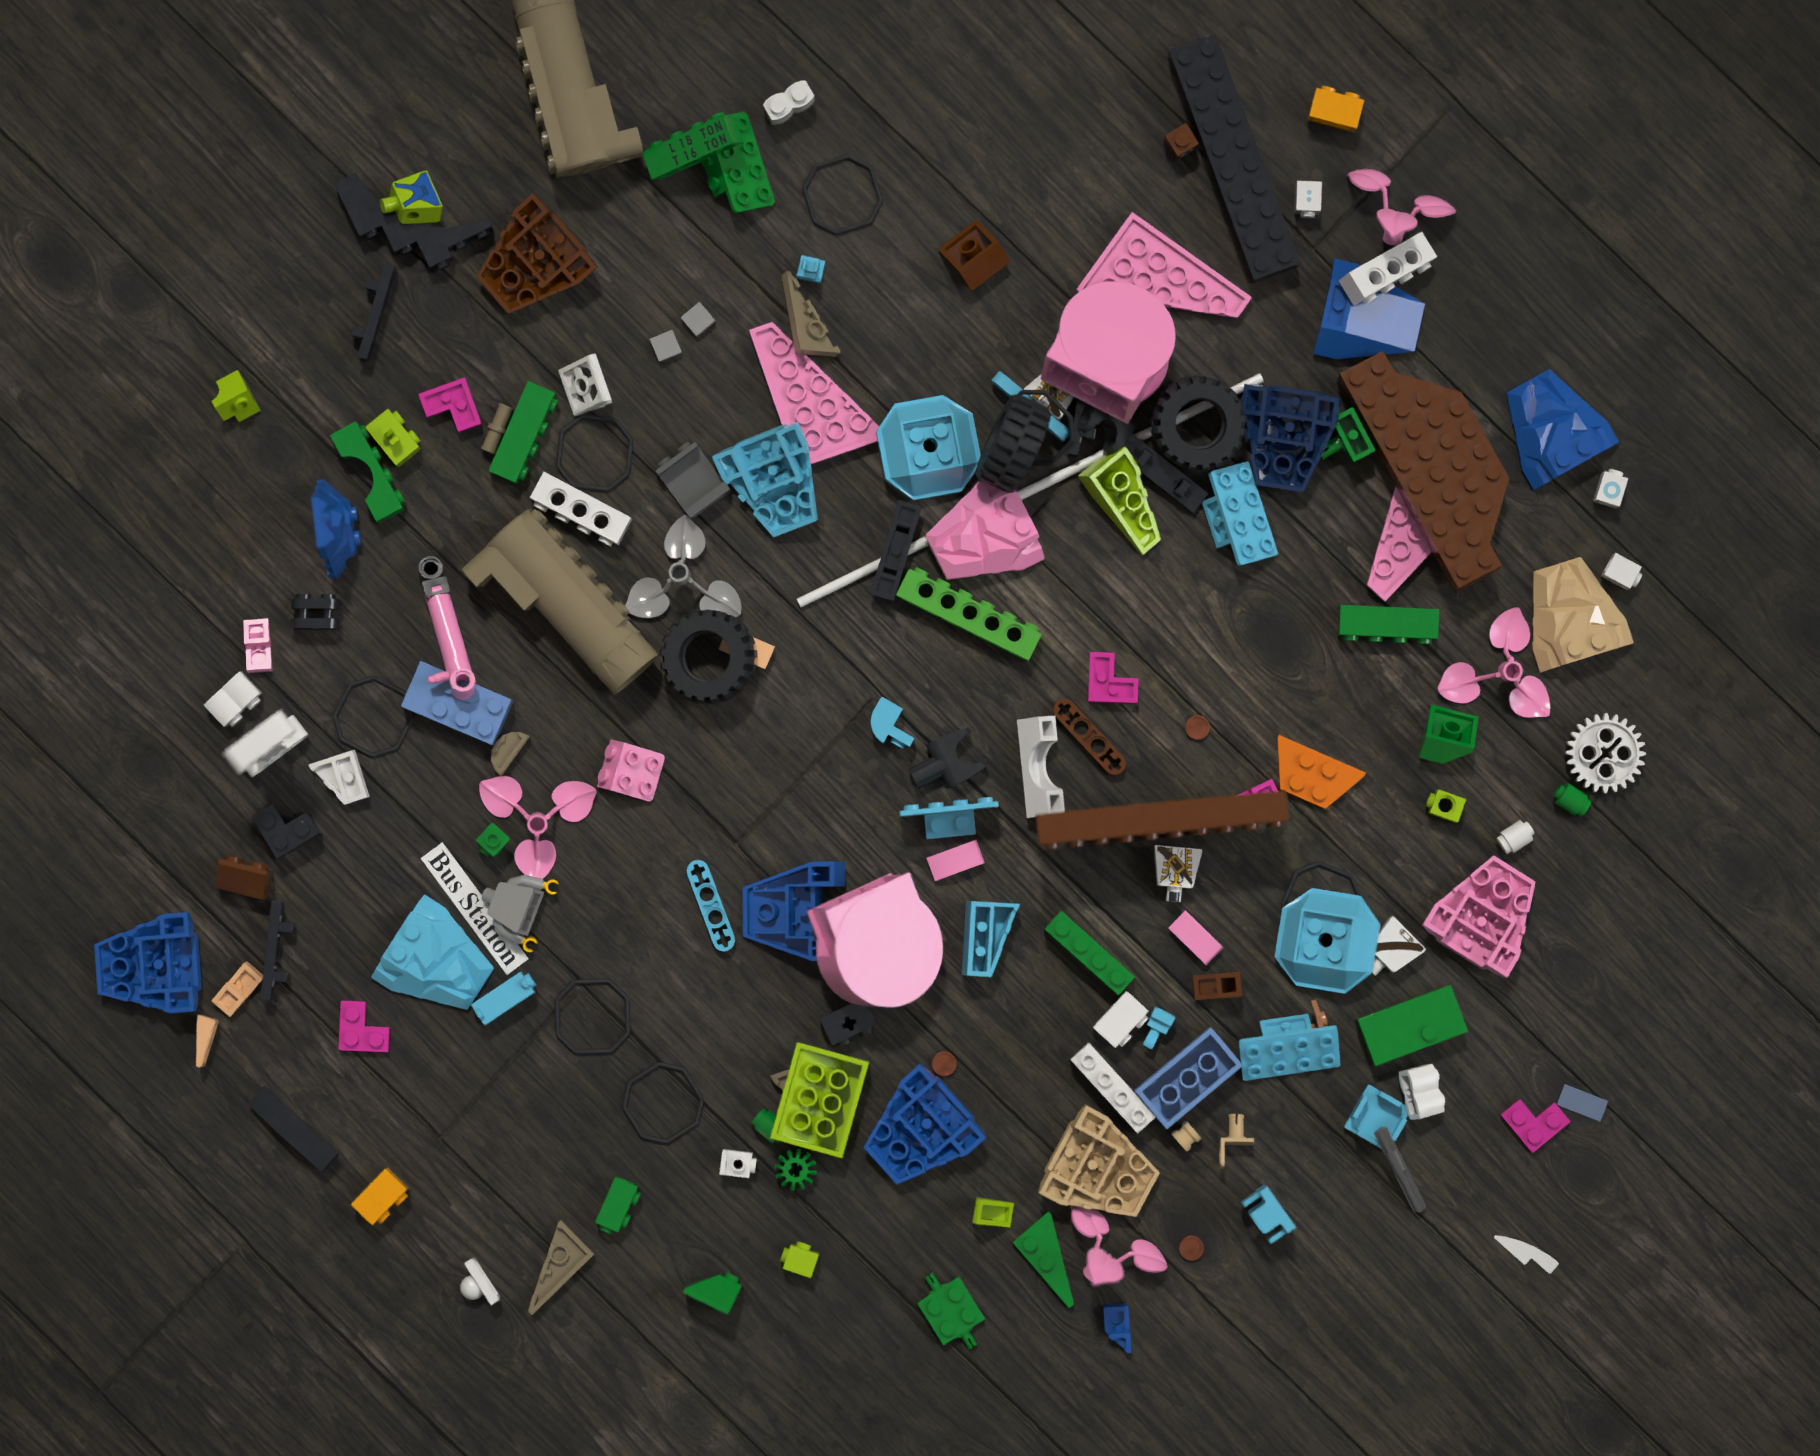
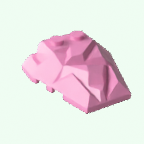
[925,481,1045,580]
[1422,856,1536,978]

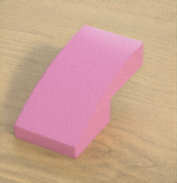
[243,619,272,673]
[927,840,985,881]
[1169,910,1223,965]

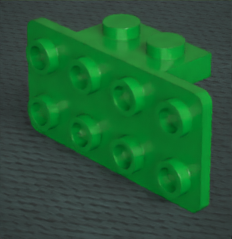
[701,112,775,213]

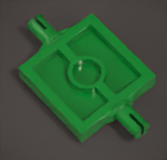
[917,1272,985,1350]

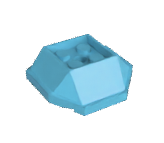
[876,395,981,501]
[1274,888,1381,994]

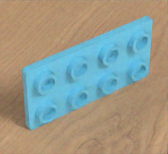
[1202,462,1278,566]
[899,797,999,839]
[1239,1014,1341,1081]

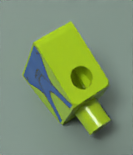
[380,170,443,224]

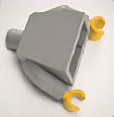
[482,875,559,952]

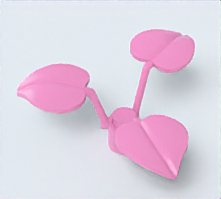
[1347,169,1456,246]
[1437,608,1550,717]
[479,776,597,879]
[1070,1205,1168,1286]

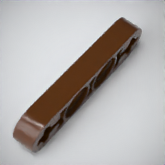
[1053,699,1126,775]

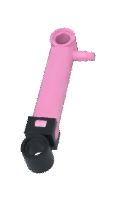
[418,556,475,700]

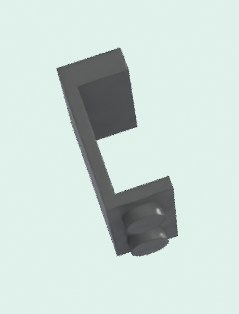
[656,442,731,520]

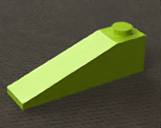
[1078,447,1161,555]

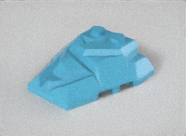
[712,422,818,537]
[371,894,494,1010]

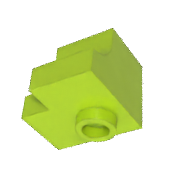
[212,370,261,422]

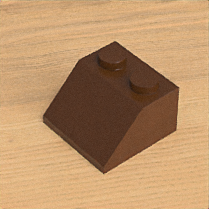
[938,220,1011,291]

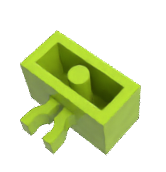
[365,409,421,467]

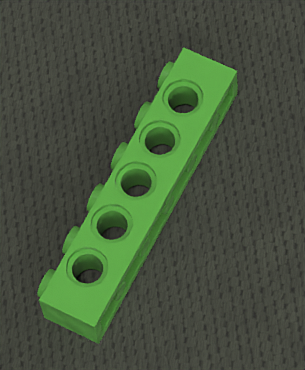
[896,567,1042,662]

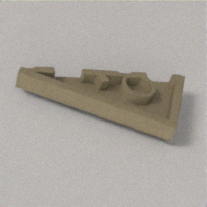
[782,271,840,357]
[528,1220,594,1315]

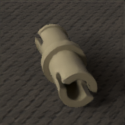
[481,403,514,454]

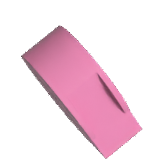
[1040,281,1175,424]

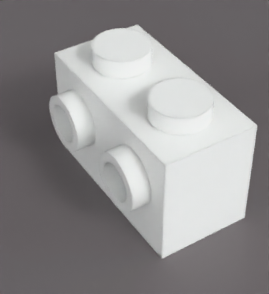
[1093,991,1148,1048]

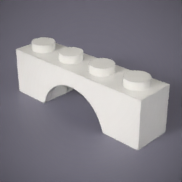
[1017,716,1065,818]

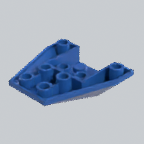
[1313,259,1425,360]

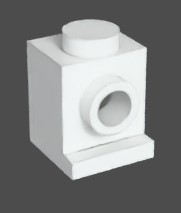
[719,1149,757,1178]

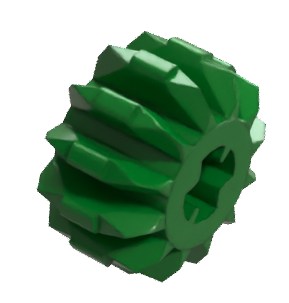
[775,1148,817,1191]

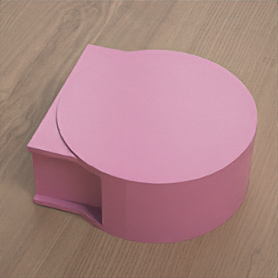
[806,872,943,1007]

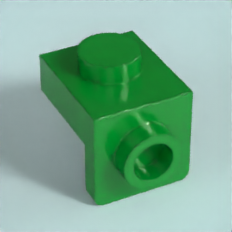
[476,823,510,857]

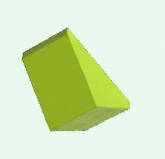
[972,1197,1014,1227]

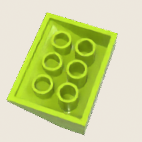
[770,1042,869,1158]

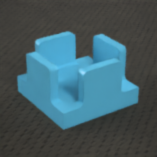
[1343,1084,1408,1148]
[1241,1184,1296,1244]

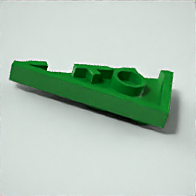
[1013,1211,1074,1308]

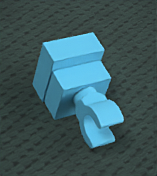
[797,255,825,284]
[1143,1006,1175,1049]

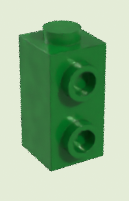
[595,1176,641,1234]

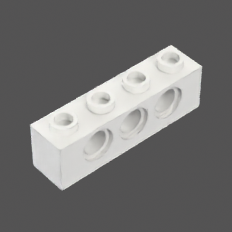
[1339,232,1437,306]
[530,472,632,546]
[1070,1043,1156,1133]

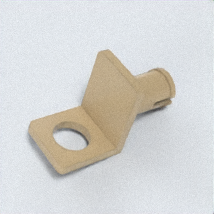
[1219,1114,1254,1169]

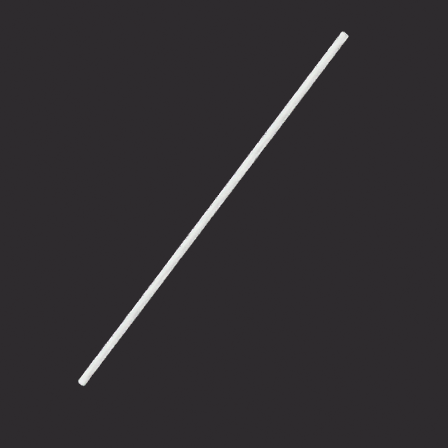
[797,373,1264,607]

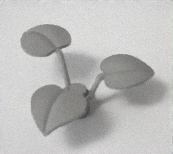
[625,515,742,618]

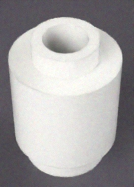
[1496,820,1535,854]

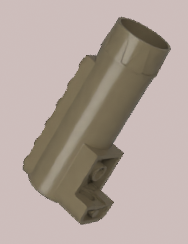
[511,0,643,178]
[462,509,659,695]

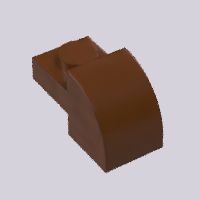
[1193,971,1243,1000]

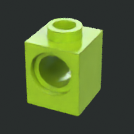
[1426,789,1466,823]

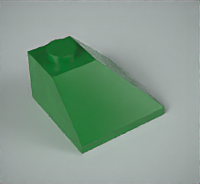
[1419,704,1479,764]
[683,1272,742,1314]

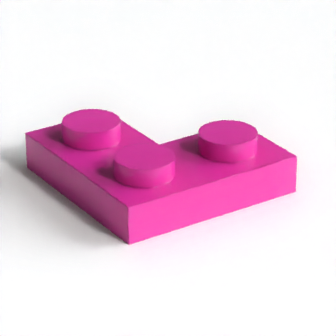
[418,377,482,433]
[1088,652,1138,703]
[339,1001,390,1052]
[1500,1099,1571,1153]

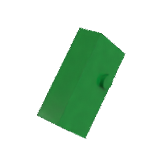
[1355,985,1468,1066]

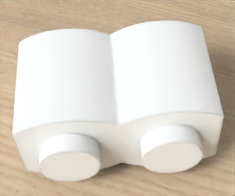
[763,81,815,125]
[204,671,262,727]
[1399,1064,1445,1120]

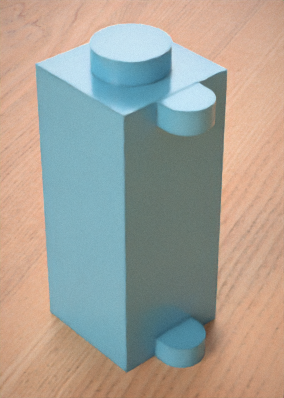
[471,972,536,1025]

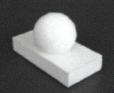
[460,1257,500,1305]

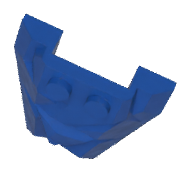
[1506,369,1619,491]
[312,479,361,579]
[94,912,202,1013]
[864,1063,986,1184]

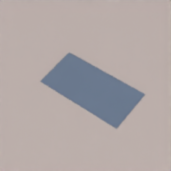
[1557,1084,1608,1122]

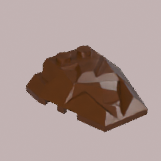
[477,193,598,314]

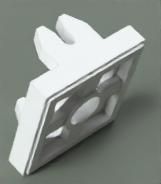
[558,354,612,416]

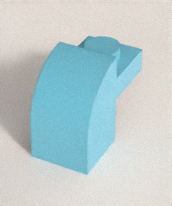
[871,697,915,749]

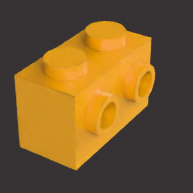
[1307,86,1364,132]
[351,1168,409,1225]

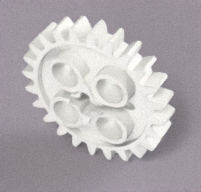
[1565,713,1646,793]

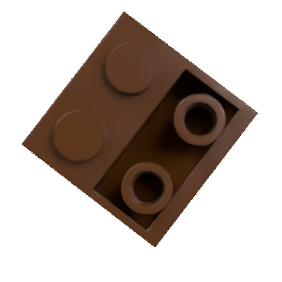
[215,855,273,900]

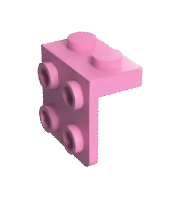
[597,739,665,801]

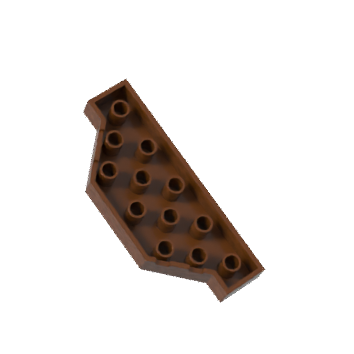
[1337,351,1509,593]
[1035,790,1289,849]

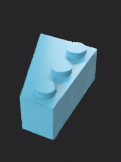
[962,901,1020,977]

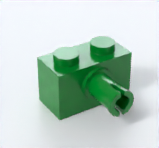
[1321,407,1376,465]

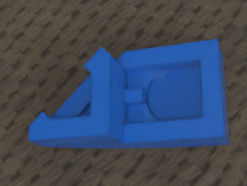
[1103,1303,1132,1353]

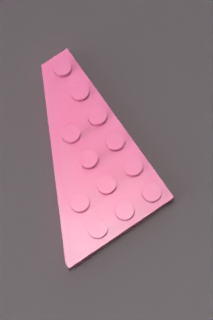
[1076,212,1252,318]
[749,322,879,465]
[1366,486,1432,602]

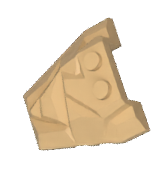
[1532,557,1634,673]
[1038,1105,1159,1217]

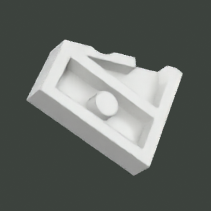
[309,750,370,805]

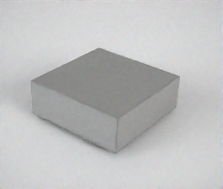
[681,302,715,337]
[650,330,682,363]

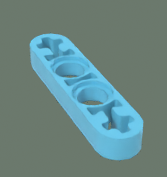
[991,371,1070,442]
[687,860,735,951]

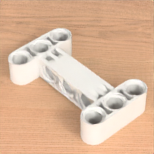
[223,710,309,777]

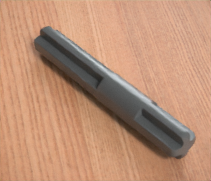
[1374,1127,1426,1213]

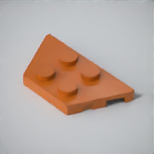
[1277,735,1366,809]

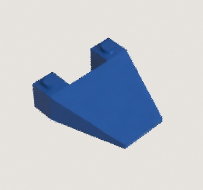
[743,861,845,961]

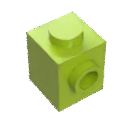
[780,1241,819,1278]

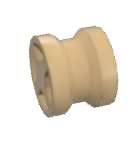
[1171,1120,1202,1151]

